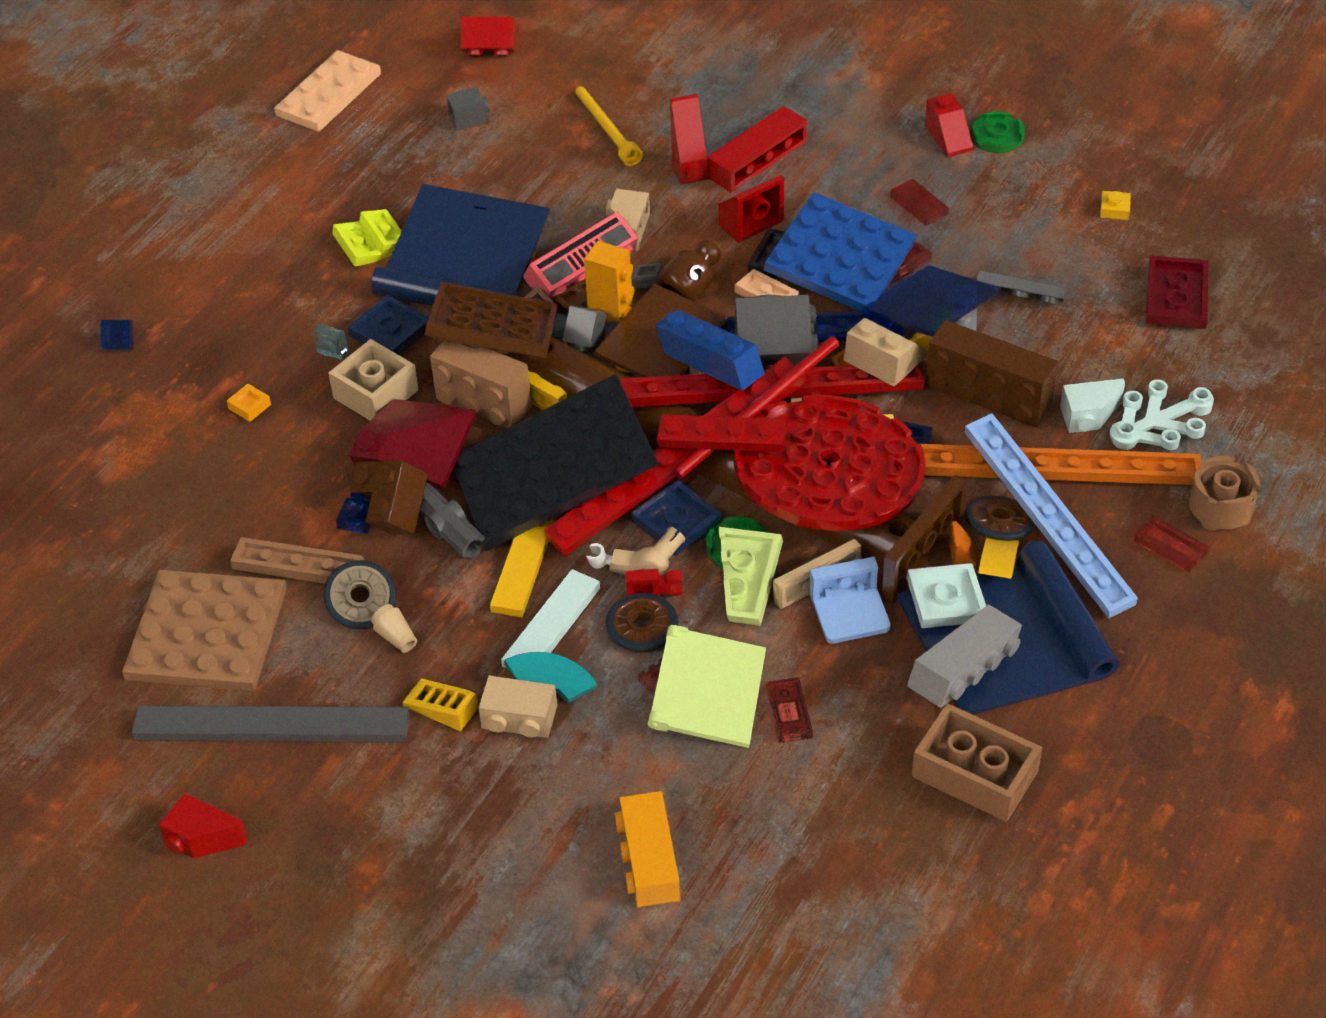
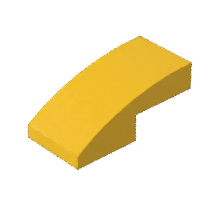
[979,537,1019,579]

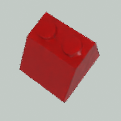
[461,16,519,56]
[718,175,785,243]

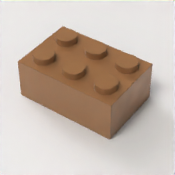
[430,340,532,428]
[912,703,1042,822]

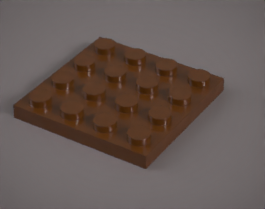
[425,282,558,359]

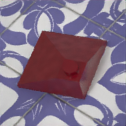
[349,399,477,489]

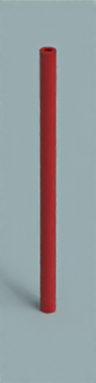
[673,336,839,479]

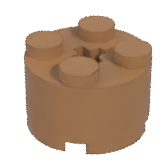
[1189,456,1260,531]

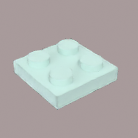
[906,563,986,628]

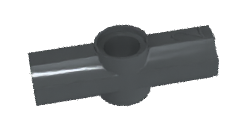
[419,483,484,559]

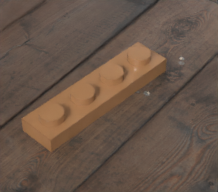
[230,537,364,584]

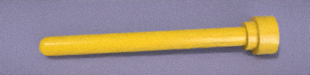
[575,86,643,166]

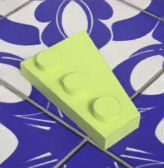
[719,527,783,626]

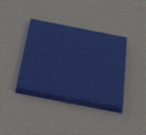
[862,265,999,337]

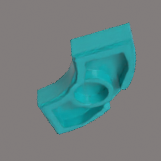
[504,652,598,704]

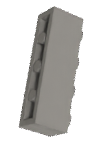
[907,604,1022,708]

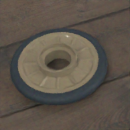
[324,560,396,630]

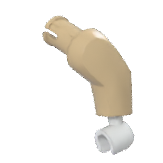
[586,527,685,575]

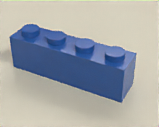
[655,309,765,391]

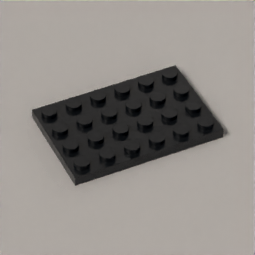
[453,374,659,551]

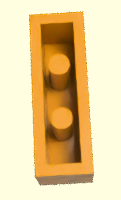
[584,241,634,332]
[614,791,680,908]

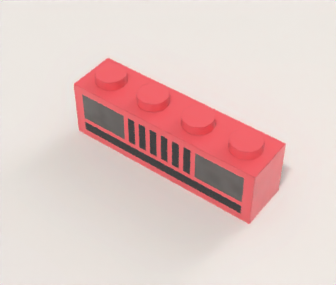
[523,211,638,299]

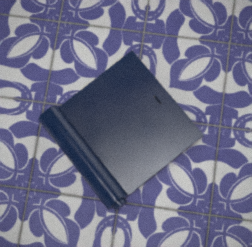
[371,184,550,306]
[896,541,1120,715]

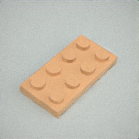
[274,50,381,132]

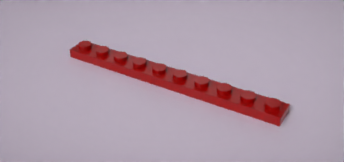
[544,357,806,557]
[619,365,925,408]

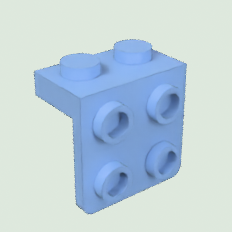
[809,557,890,644]

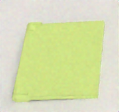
[648,625,766,748]

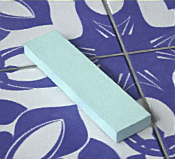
[501,569,600,668]

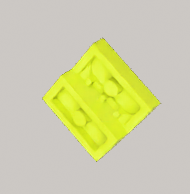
[332,209,402,266]

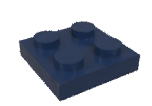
[347,295,429,355]
[631,480,722,556]

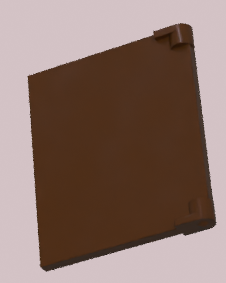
[594,284,728,377]

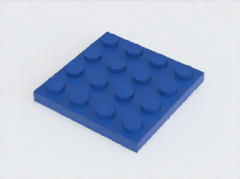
[764,192,917,315]

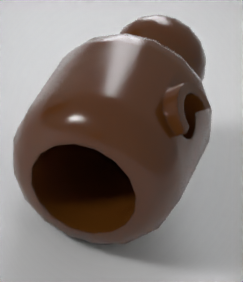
[657,240,721,302]

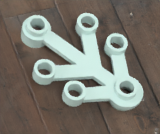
[1110,380,1214,450]

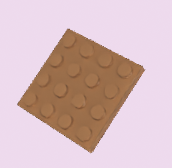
[122,570,287,691]

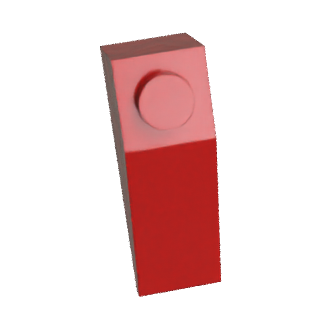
[670,94,707,185]

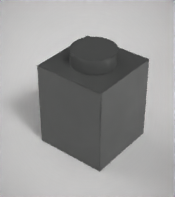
[446,87,490,131]
[562,306,607,352]

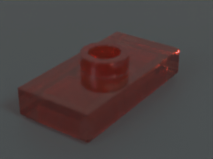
[890,178,949,226]

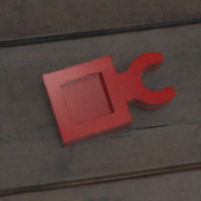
[625,569,683,596]

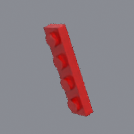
[657,414,788,452]

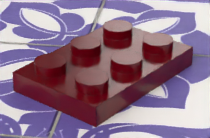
[1146,255,1209,329]

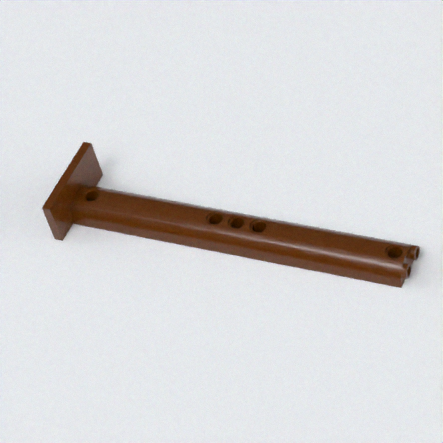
[513,337,966,605]

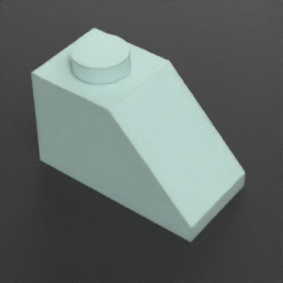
[1060,379,1125,433]

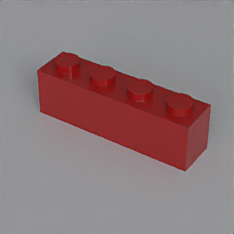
[707,106,807,193]

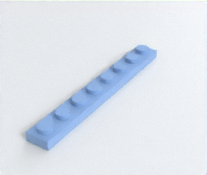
[965,414,1138,619]

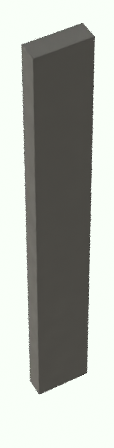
[132,706,410,742]

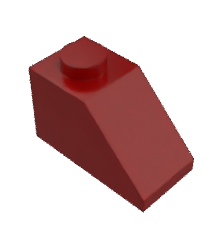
[925,93,973,157]
[159,793,248,858]

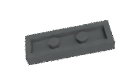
[976,270,1068,304]

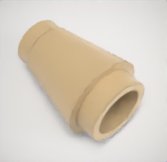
[371,604,417,653]

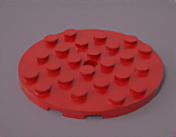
[734,395,926,532]

